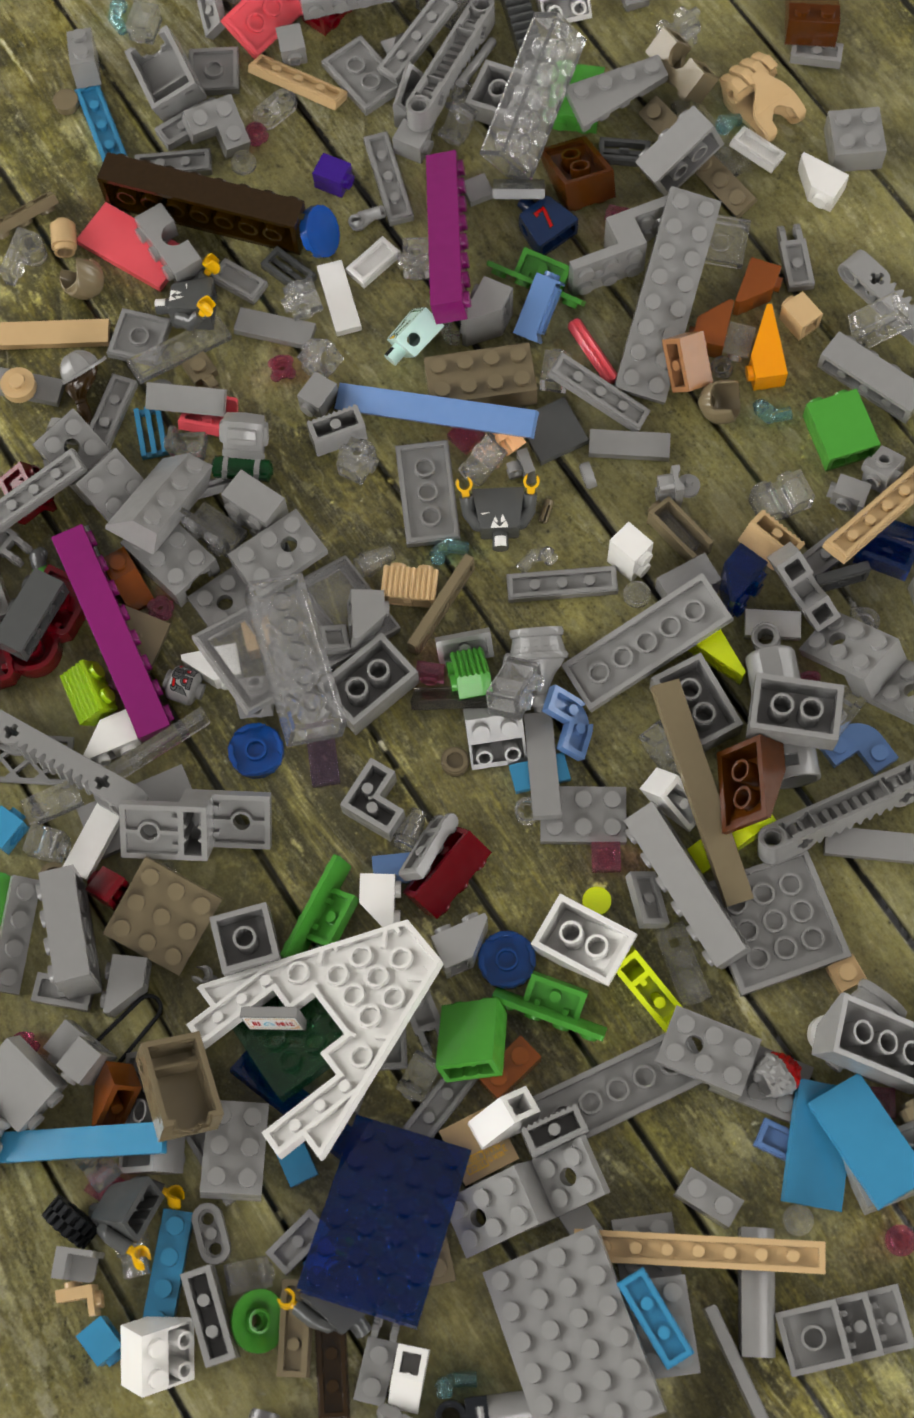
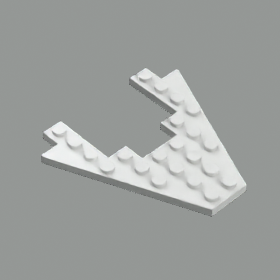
[186,919,444,1162]

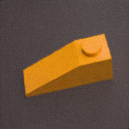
[745,303,788,391]

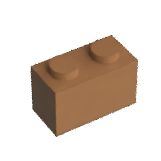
[662,331,713,393]

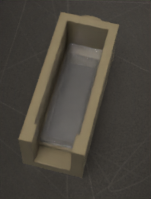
[647,496,714,562]

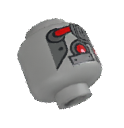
[162,665,206,706]

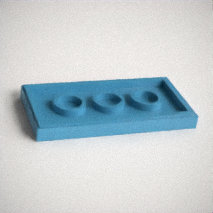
[807,1074,914,1211]
[780,1079,846,1212]

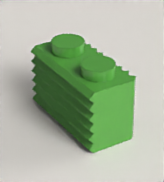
[446,646,493,700]

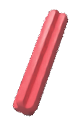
[568,318,617,384]

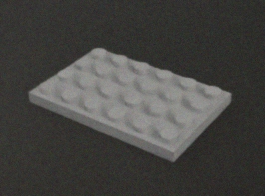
[483,1225,667,1418]

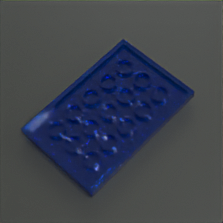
[296,1114,472,1330]

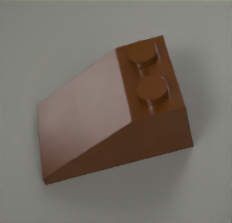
[785,0,840,47]
[538,135,616,211]
[717,734,786,835]

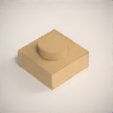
[825,953,867,994]

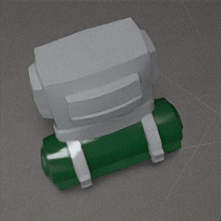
[211,412,273,483]

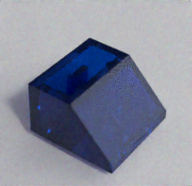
[853,520,914,581]
[719,543,768,618]

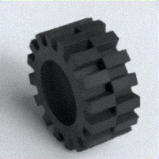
[42,1194,97,1249]

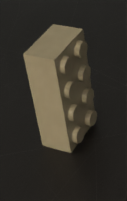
[424,342,538,407]

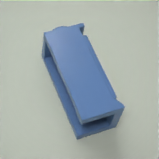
[513,270,565,344]

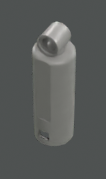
[745,622,822,789]

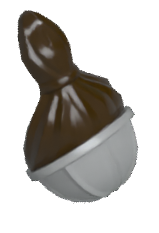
[60,350,107,425]

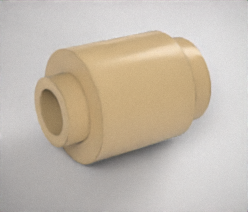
[50,217,77,258]

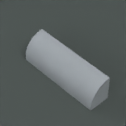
[738,1226,776,1358]

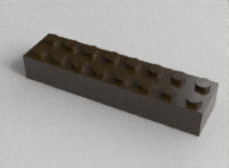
[97,152,306,255]

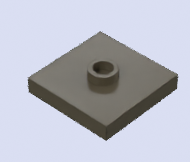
[97,603,172,674]

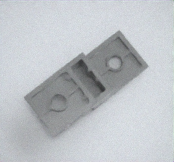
[568,195,667,296]
[32,408,144,522]
[187,509,328,642]
[799,612,914,725]
[119,789,272,861]
[654,1005,814,1124]
[443,1135,611,1259]
[611,1212,701,1379]

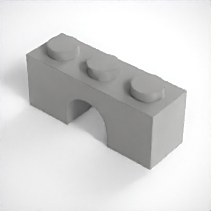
[134,202,204,283]
[767,542,841,632]

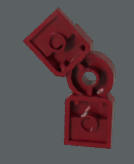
[0,564,86,690]

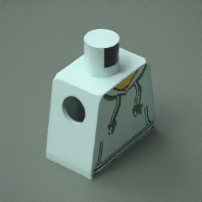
[384,307,444,366]

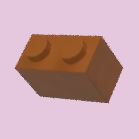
[478,1035,542,1100]

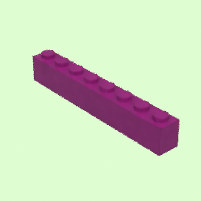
[426,150,472,324]
[51,524,175,742]

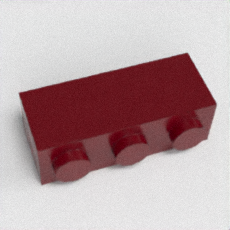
[402,827,492,919]

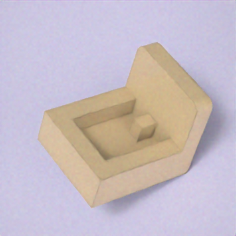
[55,1281,105,1317]

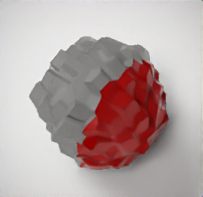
[752,1052,802,1098]

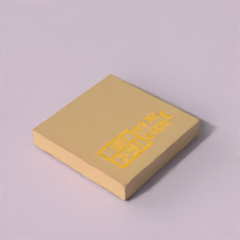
[439,1106,519,1187]

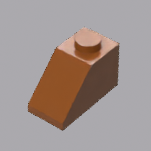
[732,257,784,316]
[689,299,734,359]
[104,546,156,611]
[91,1061,142,1126]

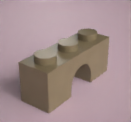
[645,26,719,104]

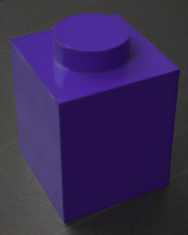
[312,153,354,198]

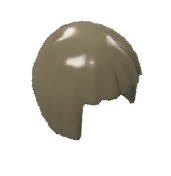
[59,257,104,300]
[698,380,741,424]

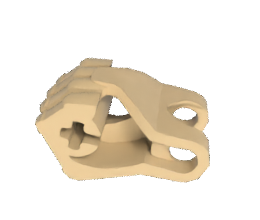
[719,52,806,143]

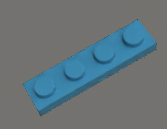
[143,1208,193,1318]

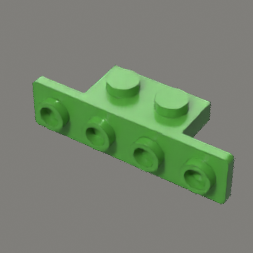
[486,247,586,309]
[280,854,359,958]
[491,970,607,1042]

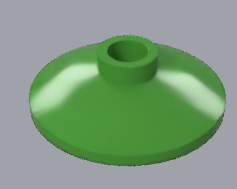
[230,1289,281,1354]

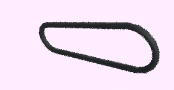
[93,994,163,1086]

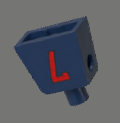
[517,196,578,256]

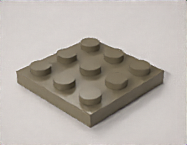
[102,856,223,976]

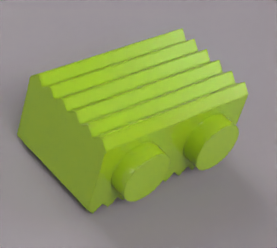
[59,660,118,726]

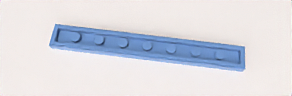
[335,383,539,439]

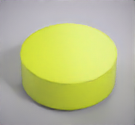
[582,886,612,916]

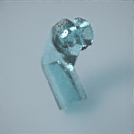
[108,0,129,35]
[715,113,742,136]
[753,398,793,424]
[429,539,469,565]

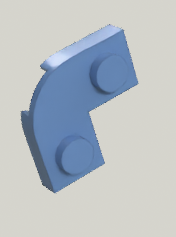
[542,684,593,761]
[820,723,899,776]

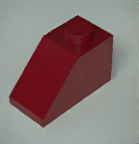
[85,866,130,912]

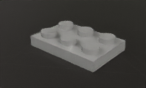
[540,786,627,845]

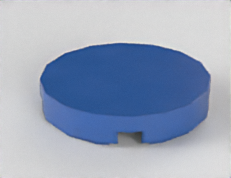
[299,205,340,258]
[228,722,284,779]
[478,931,536,990]

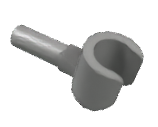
[191,965,220,984]

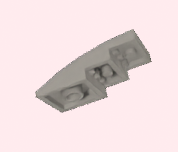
[775,1283,914,1377]

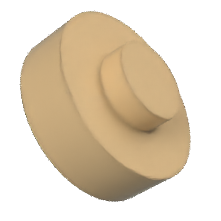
[0,367,37,403]

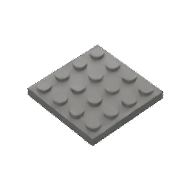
[708,850,852,997]

